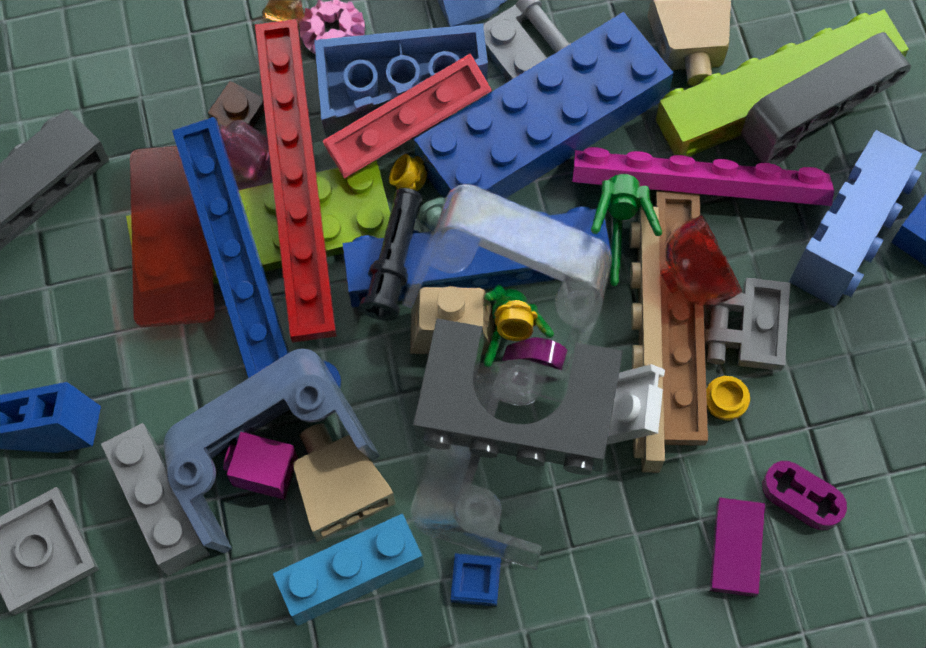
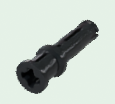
[359,188,423,321]

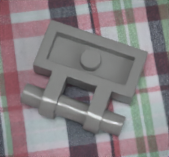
[704,276,790,371]

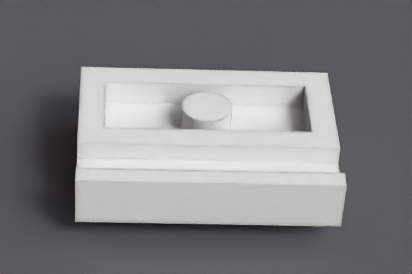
[607,364,665,444]

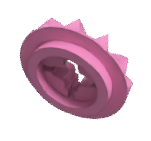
[299,0,365,54]

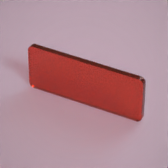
[130,146,215,328]

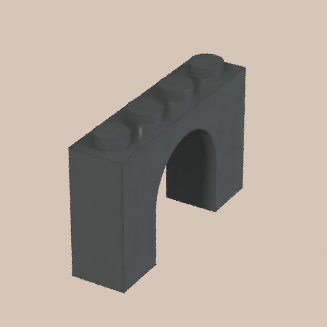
[413,319,623,475]

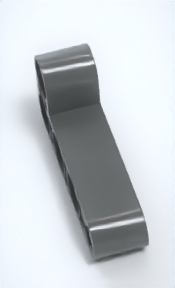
[741,32,911,165]

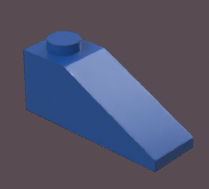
[0,382,101,453]

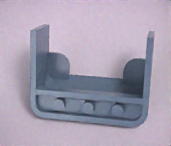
[164,349,380,553]

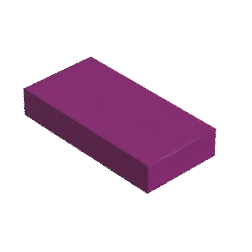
[710,497,765,597]

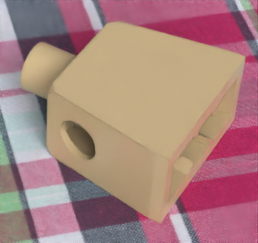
[648,0,731,86]
[410,286,494,355]
[293,423,395,542]

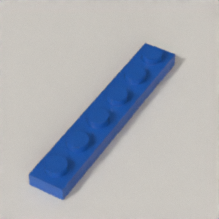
[172,117,289,378]

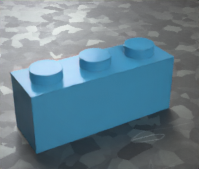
[273,513,424,626]

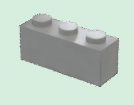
[101,423,210,576]

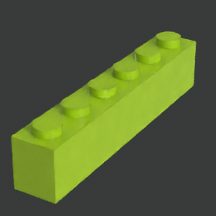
[656,9,909,156]

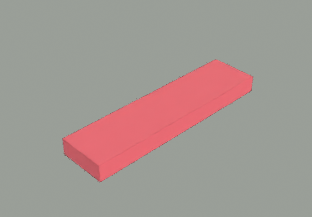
[322,53,492,179]

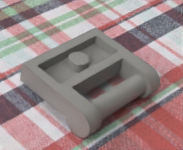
[483,0,571,82]

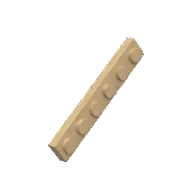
[629,207,665,473]

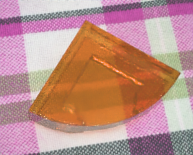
[262,0,304,30]

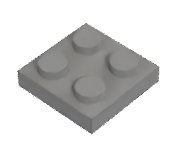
[0,487,99,615]

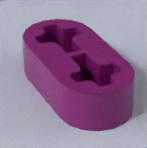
[500,337,567,381]
[762,461,847,530]

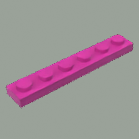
[573,147,835,206]

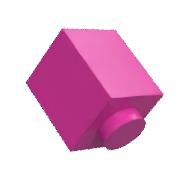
[223,432,298,500]

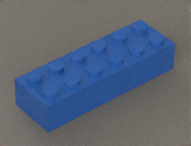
[414,12,674,225]

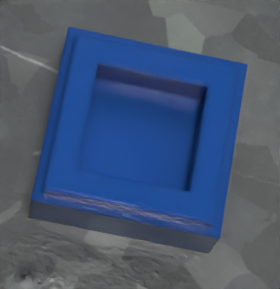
[451,553,501,606]

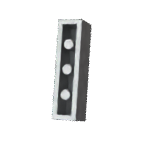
[0,109,109,250]

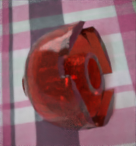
[660,215,742,306]

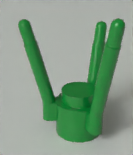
[591,174,662,286]
[483,285,554,368]

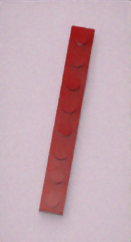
[255,19,337,343]

